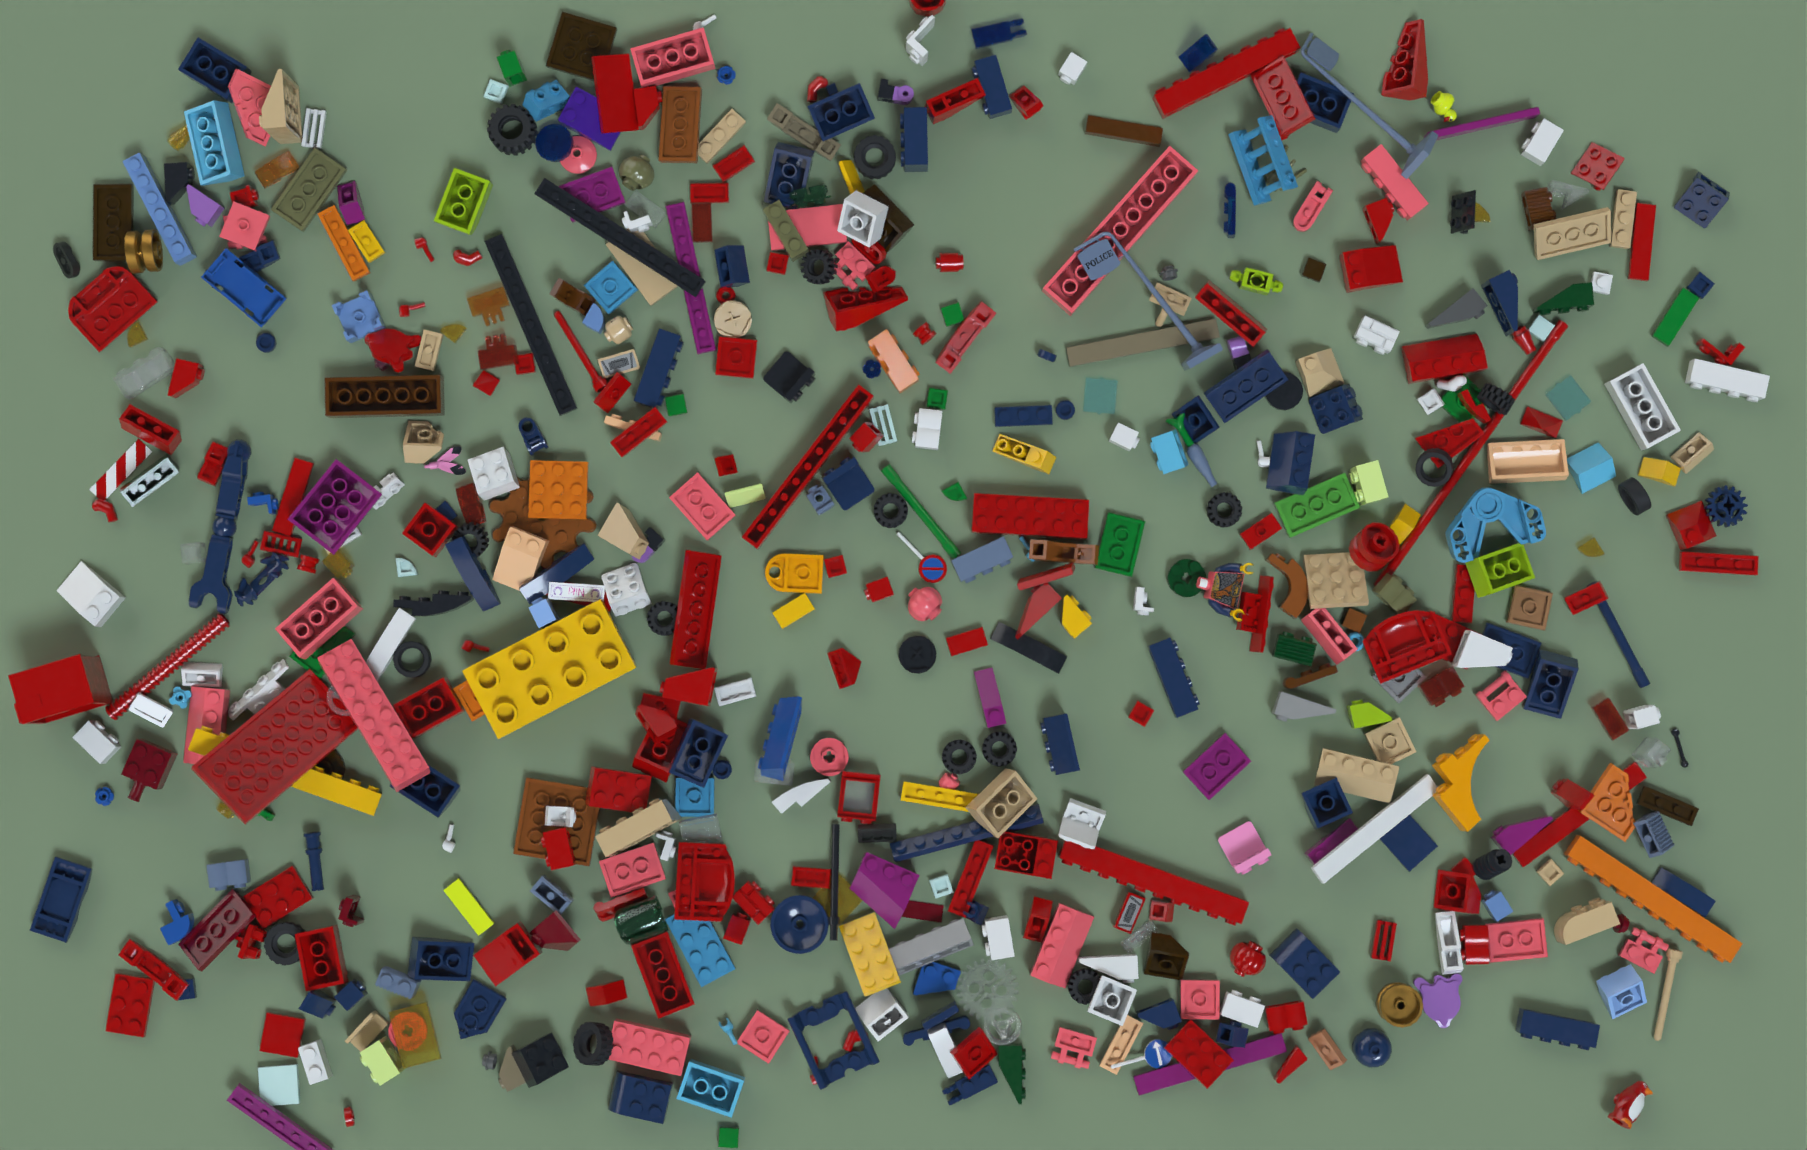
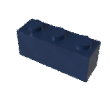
[971,55,1012,119]

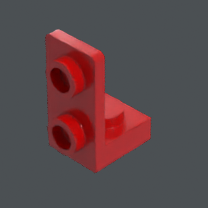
[1696,338,1745,366]

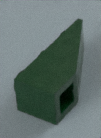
[1533,282,1594,315]
[998,1043,1026,1104]

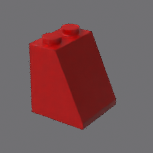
[660,667,718,706]

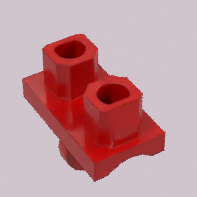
[235,923,267,959]

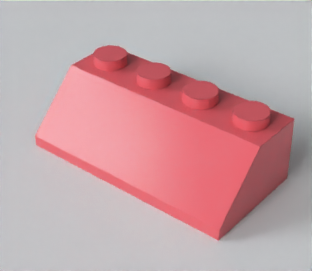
[183,686,230,764]
[1029,902,1094,988]

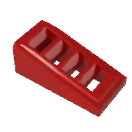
[259,531,302,558]
[1273,1046,1308,1084]

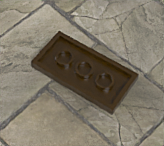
[93,184,134,261]

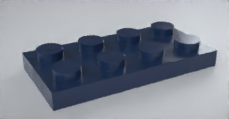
[1204,349,1288,423]

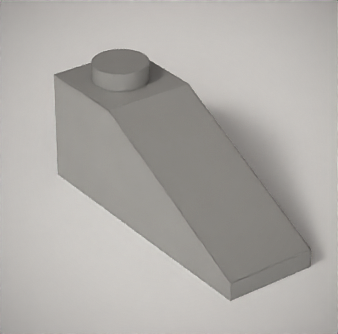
[1272,692,1336,722]

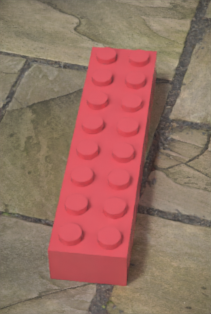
[317,639,430,793]

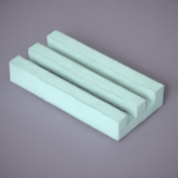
[869,404,897,446]

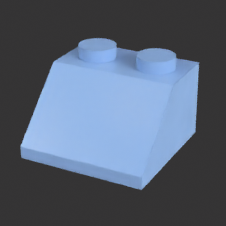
[1596,964,1647,1019]

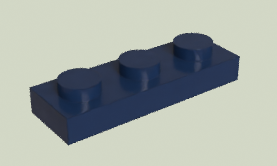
[994,405,1053,427]

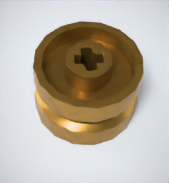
[124,229,163,274]
[1376,982,1423,1028]

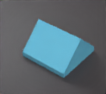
[1567,442,1616,494]

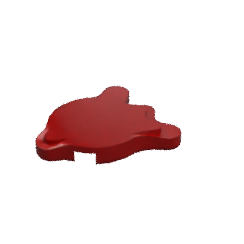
[365,329,422,373]

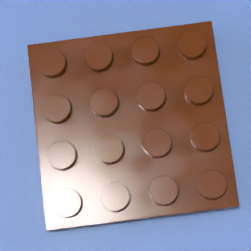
[513,777,600,866]

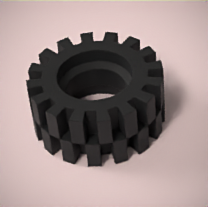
[800,249,838,284]
[1477,383,1515,415]
[1206,492,1242,528]
[873,493,908,528]
[452,522,489,557]
[647,601,678,636]
[982,732,1017,766]
[942,739,977,774]
[1068,968,1100,1005]

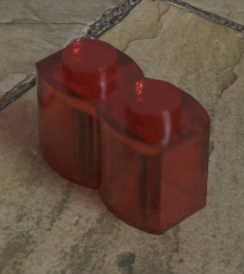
[1418,666,1465,707]

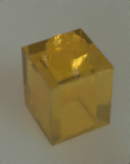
[322,549,355,579]

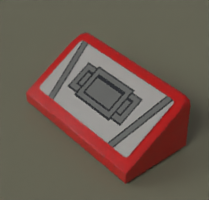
[1113,891,1146,934]

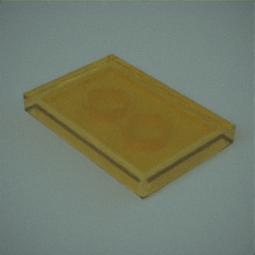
[389,1002,442,1069]

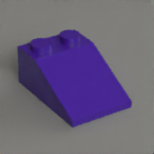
[558,87,621,151]

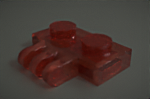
[478,333,519,370]

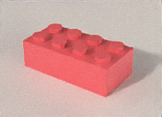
[630,27,716,88]
[275,578,363,660]
[608,1018,692,1076]

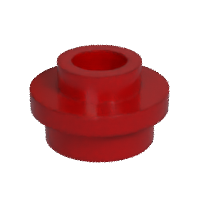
[716,287,736,304]

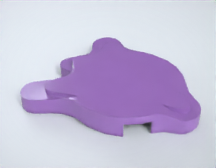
[1413,973,1463,1028]

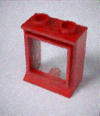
[837,771,881,824]

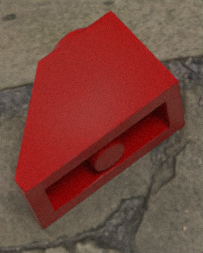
[633,86,663,130]
[1362,198,1394,244]
[167,358,205,398]
[635,705,677,745]
[1023,896,1053,943]
[723,912,751,945]

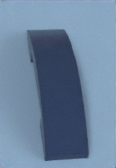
[205,240,281,288]

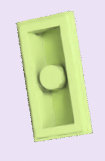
[725,483,766,508]

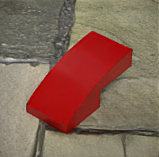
[1457,389,1491,424]
[197,442,228,487]

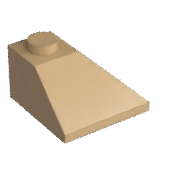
[1295,348,1345,397]

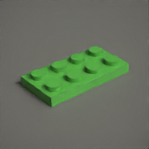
[1274,473,1360,538]

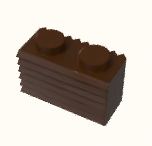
[1521,187,1556,231]

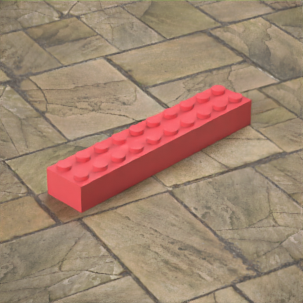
[1042,146,1198,316]

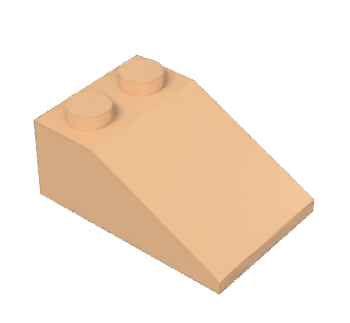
[492,526,549,591]

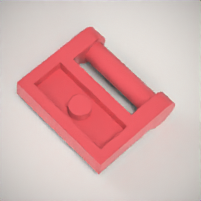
[1475,670,1527,721]

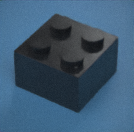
[511,1032,569,1088]

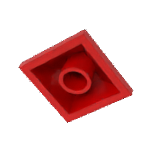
[1666,501,1717,550]
[1434,869,1481,914]

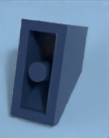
[298,989,336,1019]
[1136,998,1182,1030]

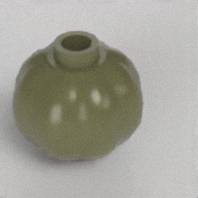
[619,155,654,191]

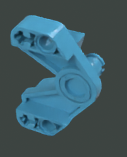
[1445,487,1546,563]

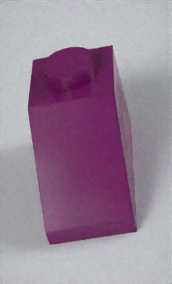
[337,181,365,225]

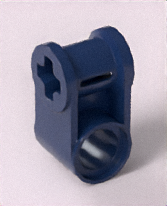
[518,418,549,456]

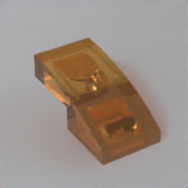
[255,151,299,189]

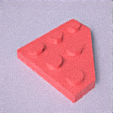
[228,69,271,147]

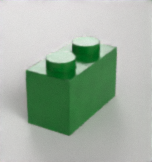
[497,50,527,87]

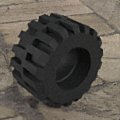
[487,104,538,156]

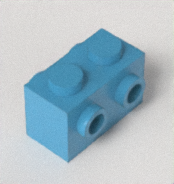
[522,80,570,122]

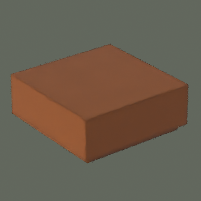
[1341,608,1367,633]

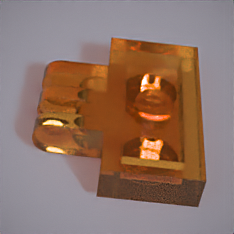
[467,287,510,327]

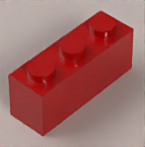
[119,404,182,455]

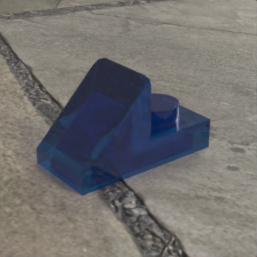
[1179,34,1218,72]

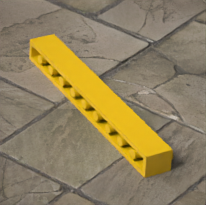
[188,725,382,816]

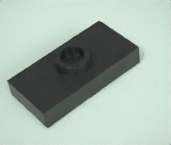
[858,823,897,843]

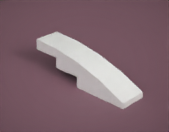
[366,608,416,682]

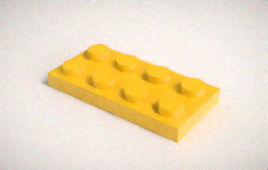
[839,912,901,997]

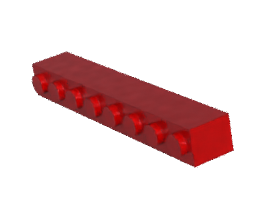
[1153,28,1301,119]

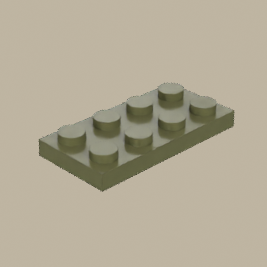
[271,148,347,232]

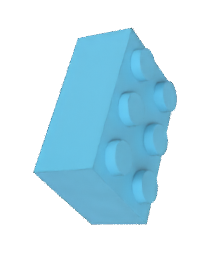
[676,1059,746,1118]

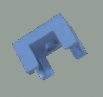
[332,290,386,343]

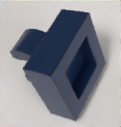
[963,900,989,925]

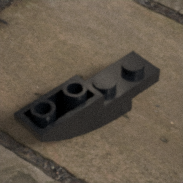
[393,590,474,616]

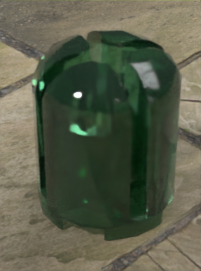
[614,896,669,945]

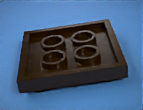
[546,12,618,81]

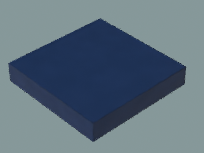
[922,1001,959,1030]

